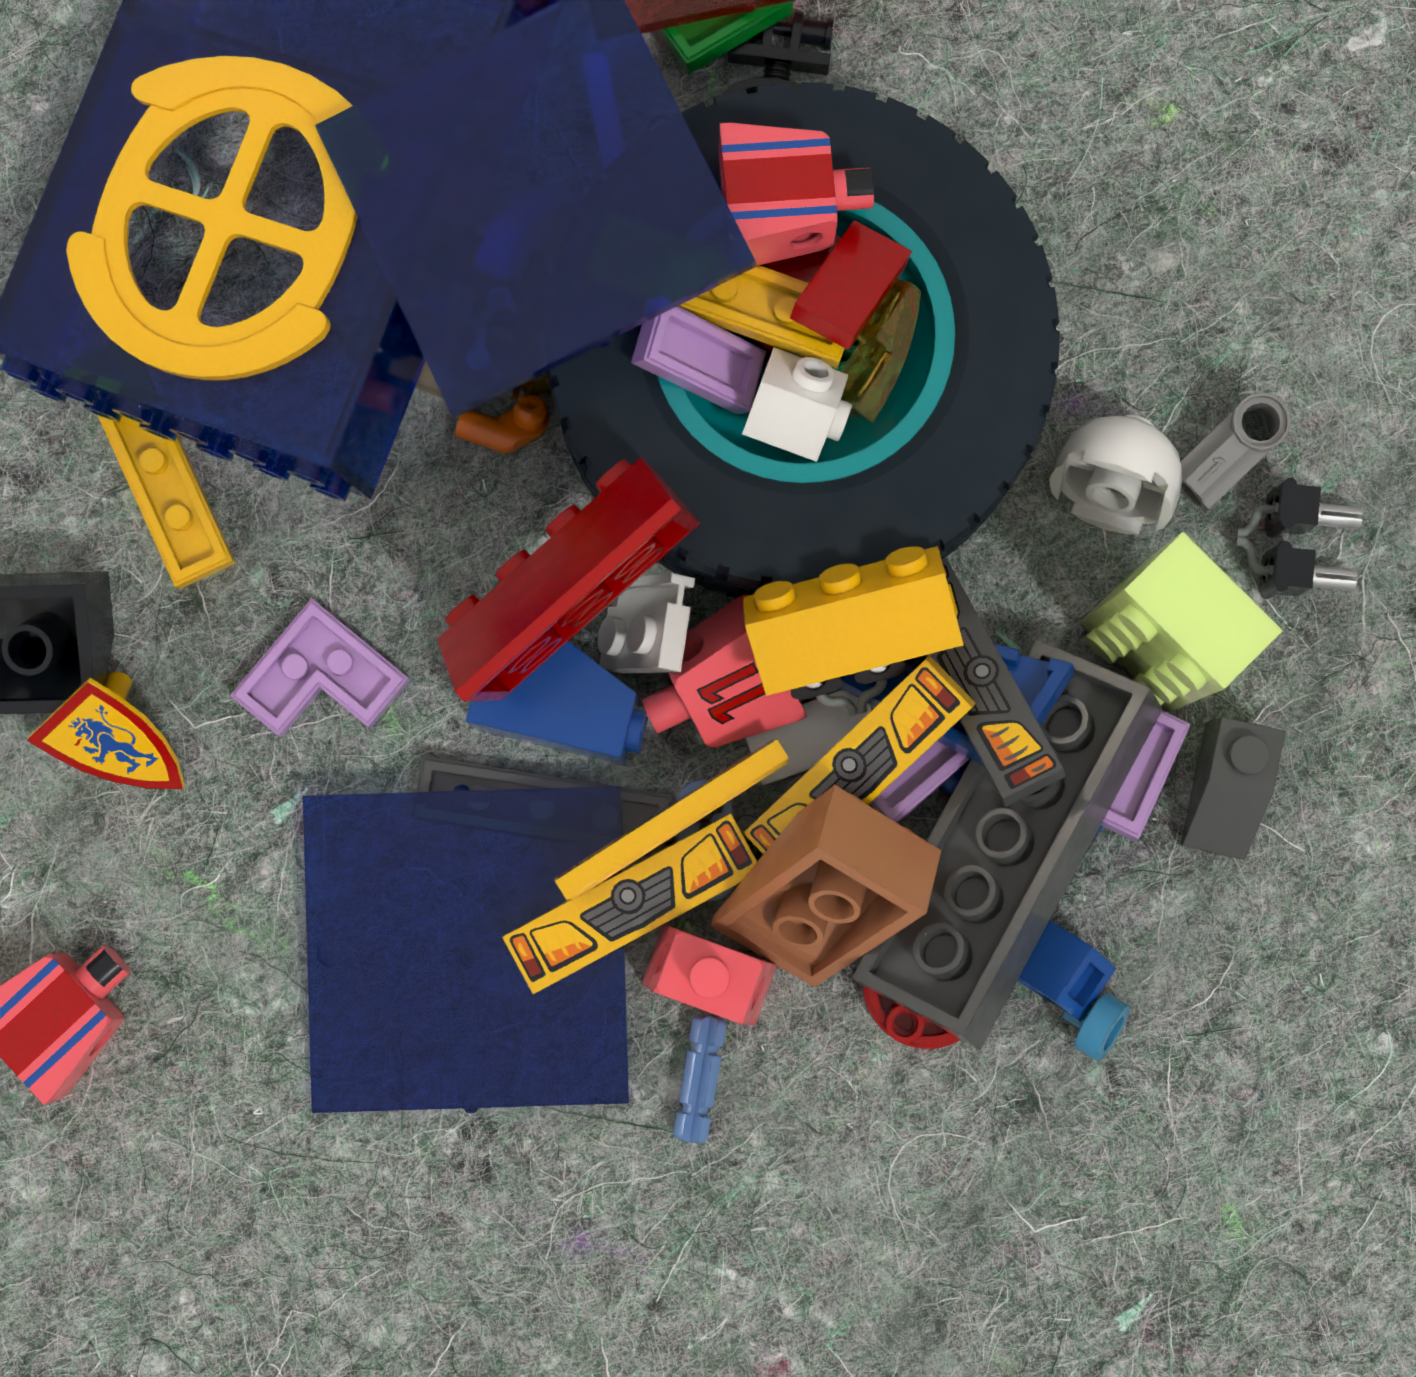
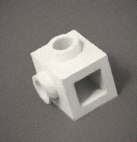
[742,347,852,462]

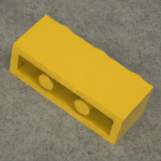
[743,546,963,696]

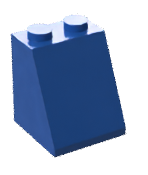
[465,641,648,765]

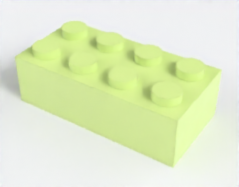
[1080,532,1283,712]

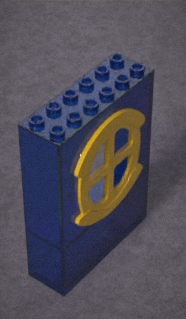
[0,0,564,502]

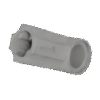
[1180,392,1291,512]

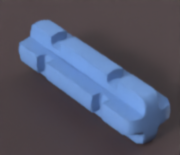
[674,1015,726,1143]

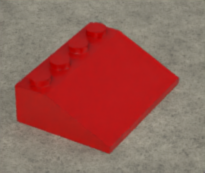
[437,457,701,702]

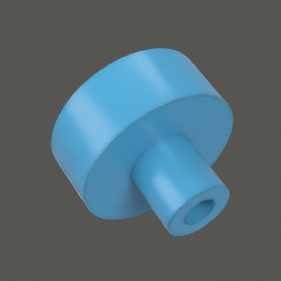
[1062,992,1131,1062]

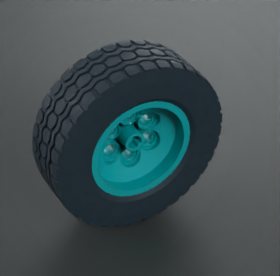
[545,82,1060,598]

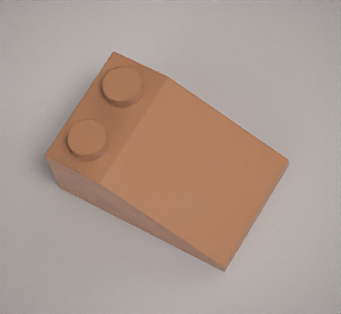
[710,785,942,987]

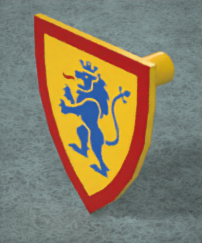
[26,671,185,789]

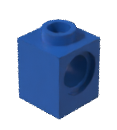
[1018,921,1117,1022]

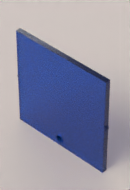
[315,0,757,417]
[303,784,629,1113]

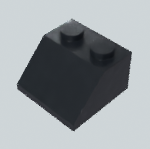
[0,571,114,714]

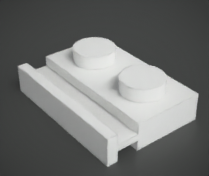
[598,573,695,674]

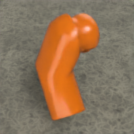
[455,395,549,454]

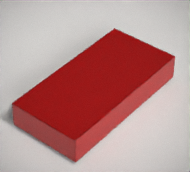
[790,220,912,350]

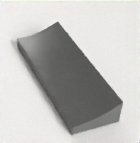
[852,639,1163,1050]

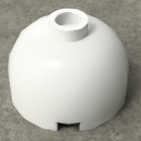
[1049,415,1182,534]

